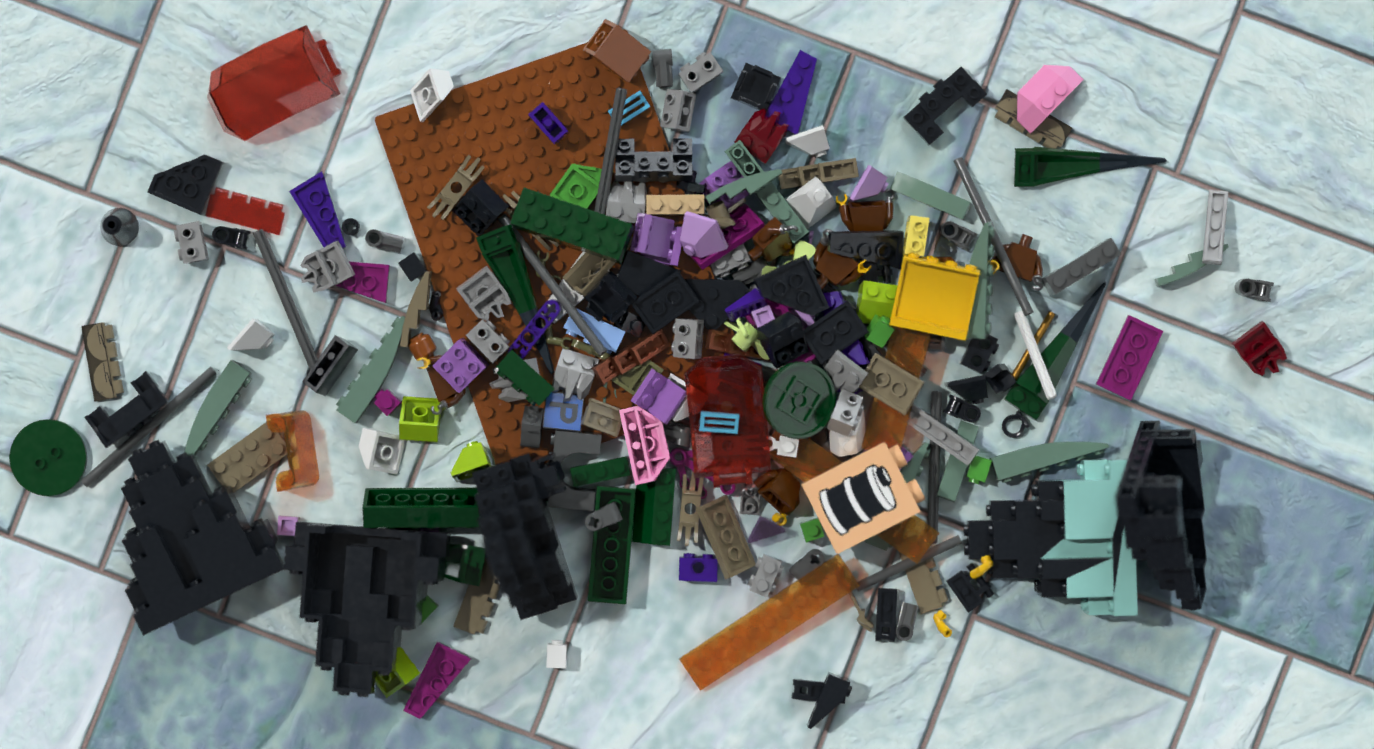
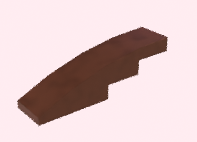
[592,329,670,384]
[705,329,771,362]

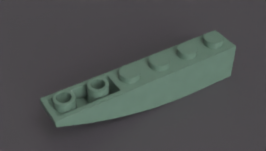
[724,140,809,245]
[966,221,995,339]
[336,316,405,423]
[184,360,252,460]
[990,441,1109,483]
[864,442,930,551]

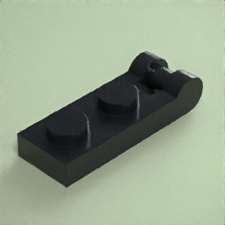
[875,588,897,642]
[791,679,846,704]

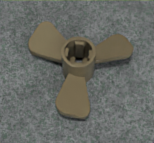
[701,197,746,229]

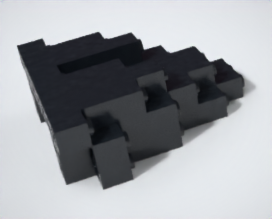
[1115,421,1207,611]
[121,440,284,635]
[472,452,578,620]
[284,522,451,697]

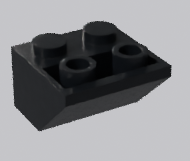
[452,179,509,237]
[757,311,809,369]

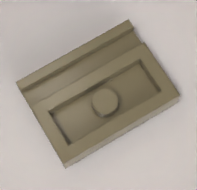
[581,398,622,437]

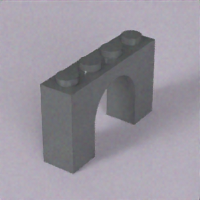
[1042,238,1121,296]
[545,430,602,511]

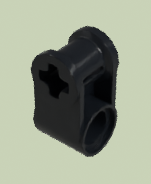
[212,226,251,250]
[943,394,981,422]

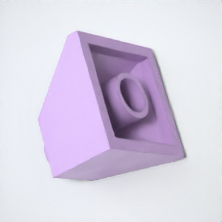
[848,165,889,202]
[680,211,728,258]

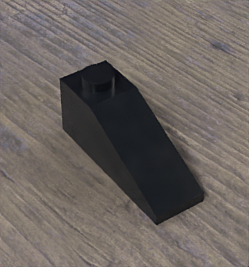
[807,672,852,729]

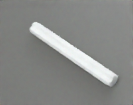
[1014,311,1057,400]

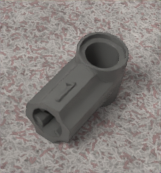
[652,49,673,88]
[365,229,404,253]
[732,257,769,285]
[663,423,694,447]
[895,602,919,641]

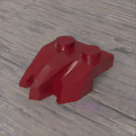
[734,109,789,164]
[1231,321,1287,376]

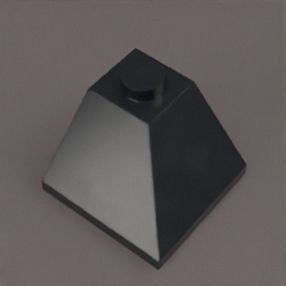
[944,375,988,404]

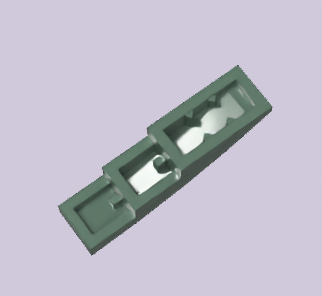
[705,169,782,204]
[890,171,971,220]
[1155,244,1228,286]
[936,421,979,502]

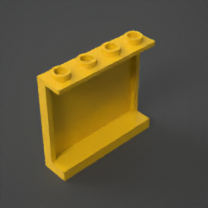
[889,252,980,341]

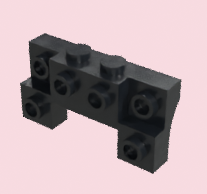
[903,66,987,146]
[615,138,692,183]
[84,371,169,448]

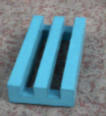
[608,91,650,126]
[699,411,740,434]

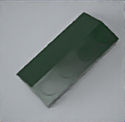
[632,467,676,546]

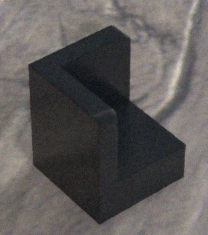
[398,252,427,281]
[984,364,1017,394]

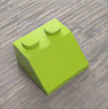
[856,281,898,324]
[399,396,440,442]
[451,441,492,482]
[375,647,420,698]

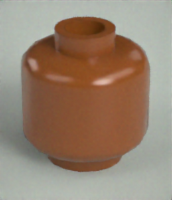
[408,332,437,360]

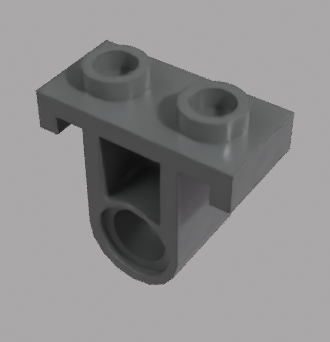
[520,405,544,448]

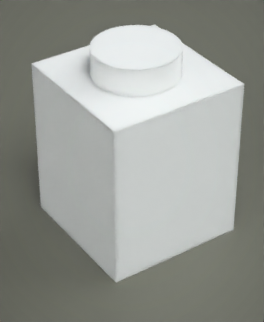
[546,640,567,668]

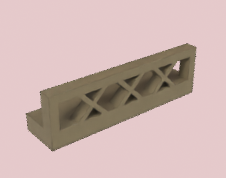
[563,237,633,297]

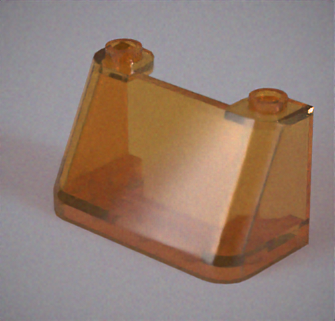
[266,410,319,492]

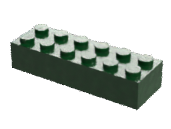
[510,187,634,264]
[588,485,636,605]
[362,487,481,529]

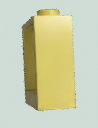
[902,215,929,258]

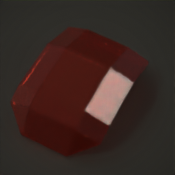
[207,25,342,141]
[684,354,772,488]

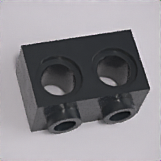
[959,334,999,374]

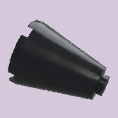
[100,208,139,246]

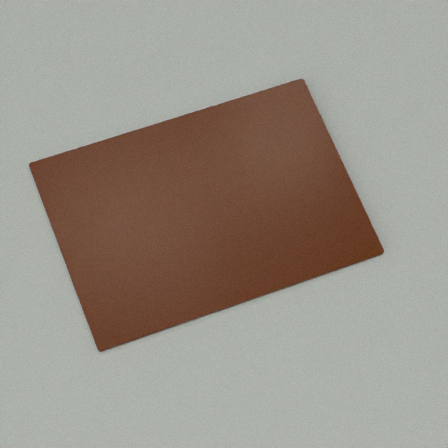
[375,30,752,464]

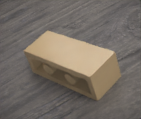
[646,195,704,216]

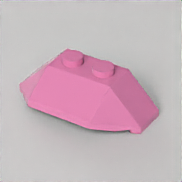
[1017,65,1084,134]
[619,406,670,485]

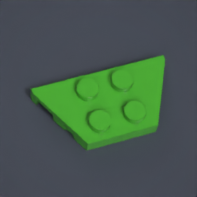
[550,164,614,209]

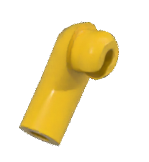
[970,555,993,579]
[933,610,952,637]

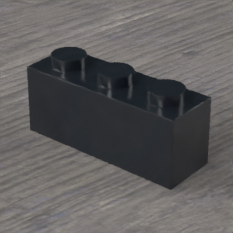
[302,335,358,396]

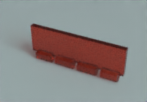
[205,187,285,235]

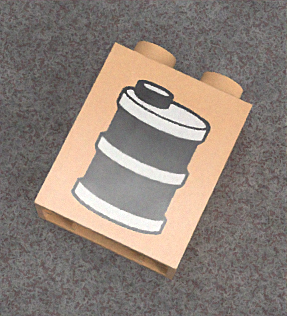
[801,442,926,554]

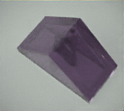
[747,515,785,543]

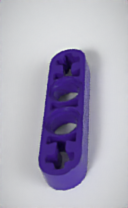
[508,299,562,359]

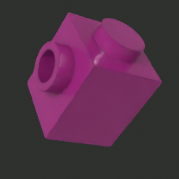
[374,389,402,416]

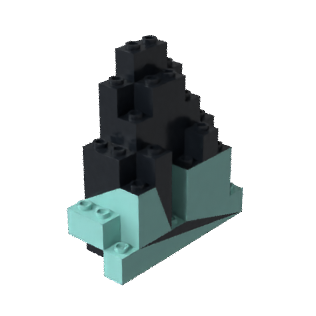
[963,459,1138,616]

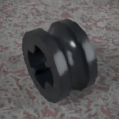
[342,218,360,236]

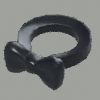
[1002,410,1030,438]

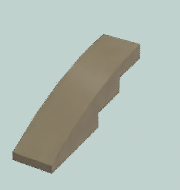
[778,158,859,190]
[400,271,432,347]

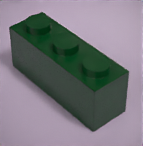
[496,350,555,406]
[570,456,631,487]

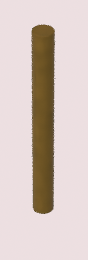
[1012,311,1055,381]

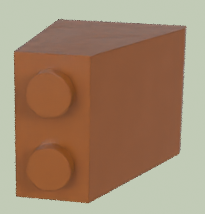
[583,19,651,83]

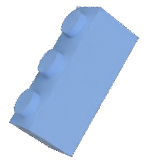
[563,308,626,355]

